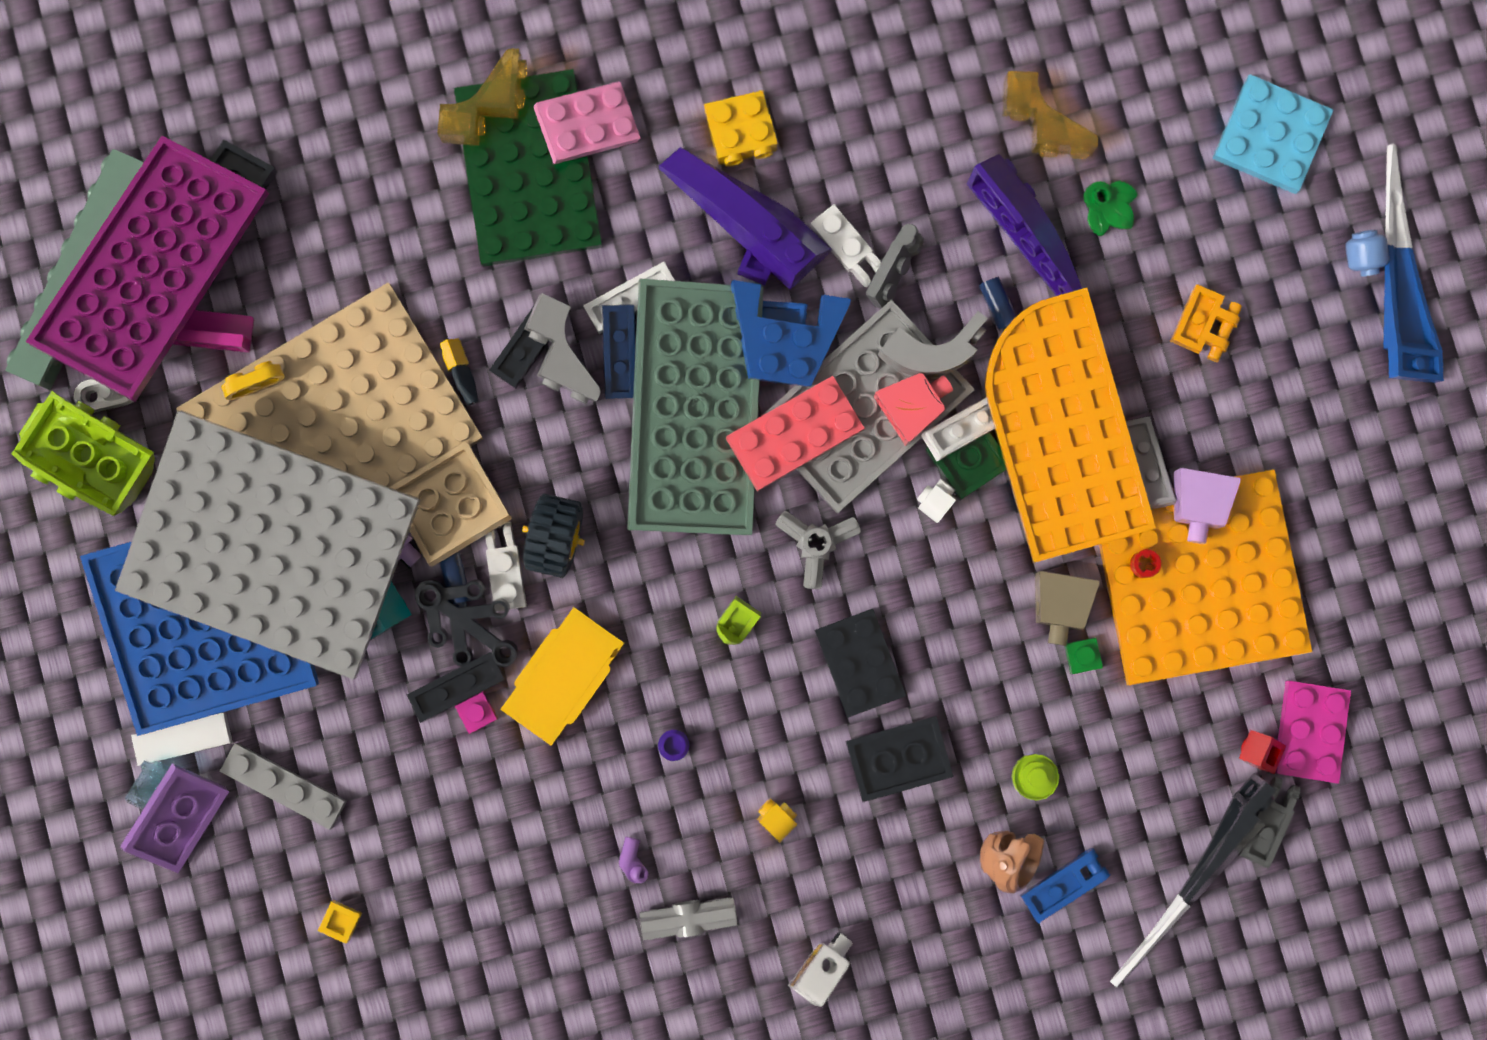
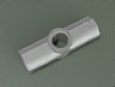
[639,897,737,940]

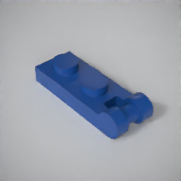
[1020,848,1111,923]

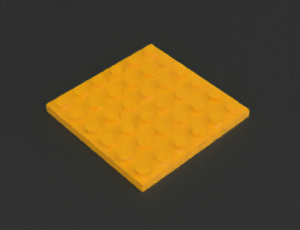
[1099,470,1312,685]

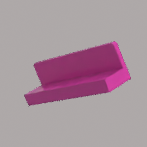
[173,310,254,353]

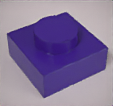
[737,249,771,286]

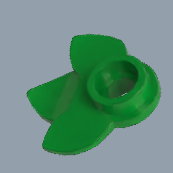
[1084,181,1138,237]

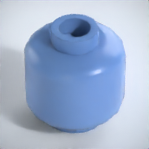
[1345,230,1390,276]

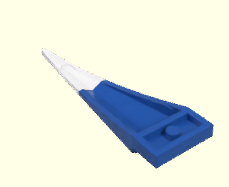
[1383,144,1444,383]

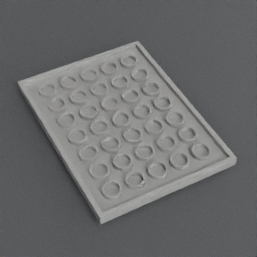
[115,411,421,680]

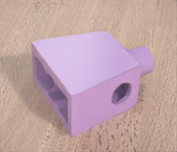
[1173,468,1241,544]

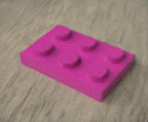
[1275,681,1351,784]

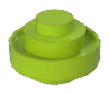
[1011,754,1059,801]

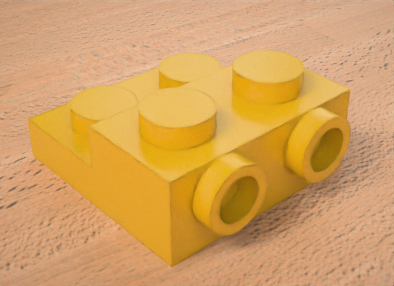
[704,90,778,166]

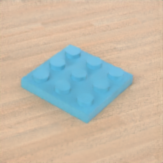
[1212,74,1333,194]

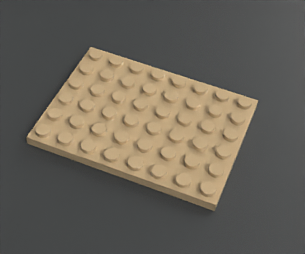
[176,282,484,487]

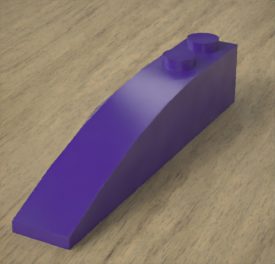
[659,147,832,290]
[967,154,1082,296]

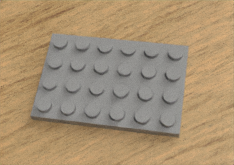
[760,299,975,514]

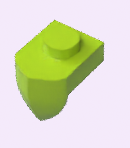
[716,596,761,645]

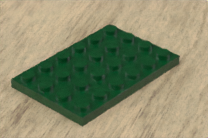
[454,69,602,267]

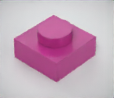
[455,692,498,734]

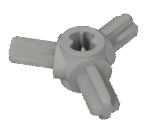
[775,511,861,589]

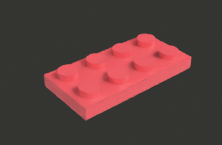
[725,376,865,492]

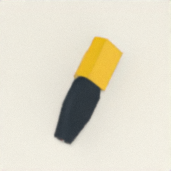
[440,338,479,405]

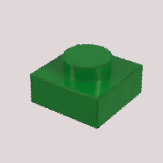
[1064,638,1103,675]

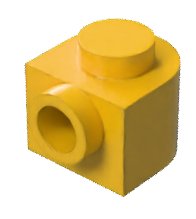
[757,798,798,843]

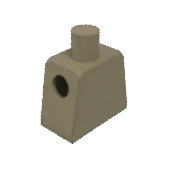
[1035,571,1099,646]

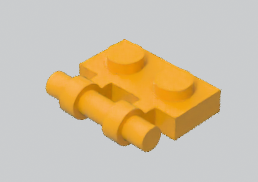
[1170,284,1242,362]

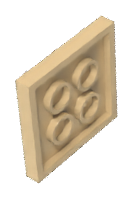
[389,441,512,567]

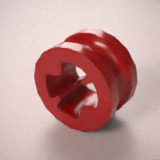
[1130,549,1161,578]

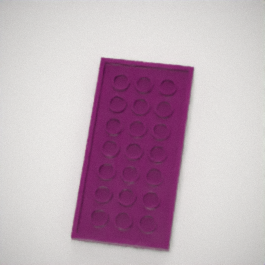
[25,136,269,402]

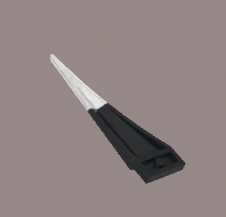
[1110,773,1276,988]

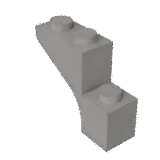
[524,293,600,404]

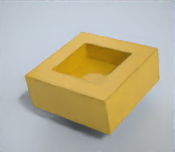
[318,900,362,944]

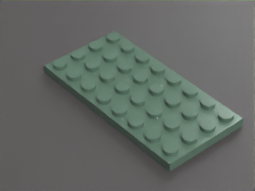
[627,278,763,535]

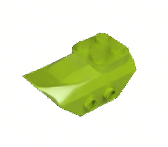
[12,391,155,516]

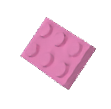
[534,82,640,164]

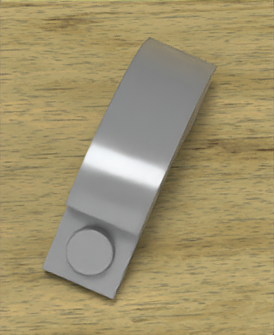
[878,311,988,378]

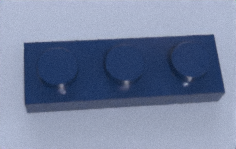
[602,304,635,399]

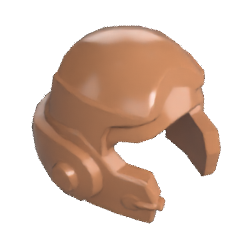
[980,831,1044,894]

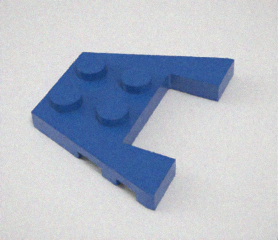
[731,280,851,387]

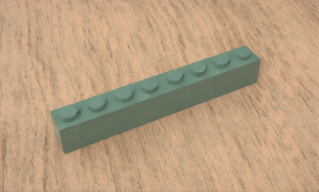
[5,149,144,390]

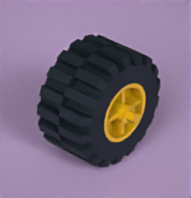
[522,493,585,578]

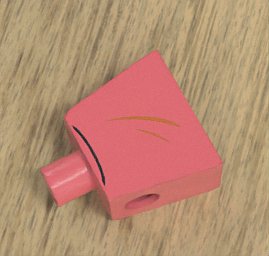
[874,373,953,446]

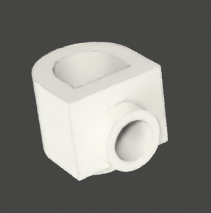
[917,479,957,523]

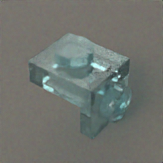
[125,760,169,810]

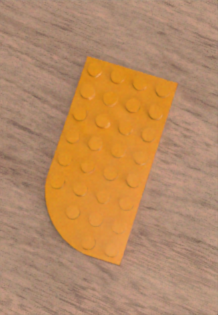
[985,287,1156,563]

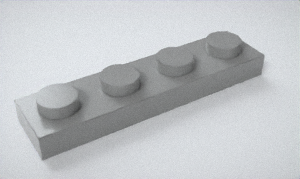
[220,743,347,830]

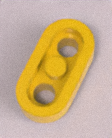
[221,361,285,400]

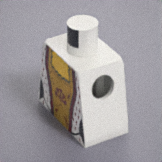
[788,932,853,1007]

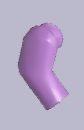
[619,836,648,883]

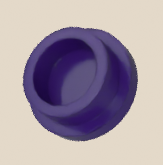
[658,730,689,761]

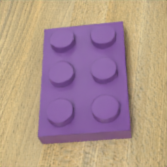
[121,763,229,873]

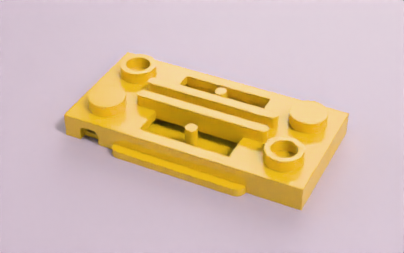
[500,607,625,746]

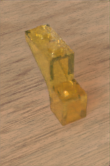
[437,48,527,145]
[1002,71,1098,159]

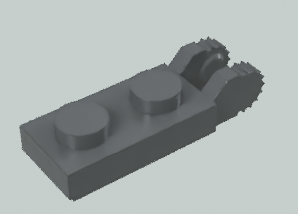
[865,223,924,309]
[1238,776,1301,869]

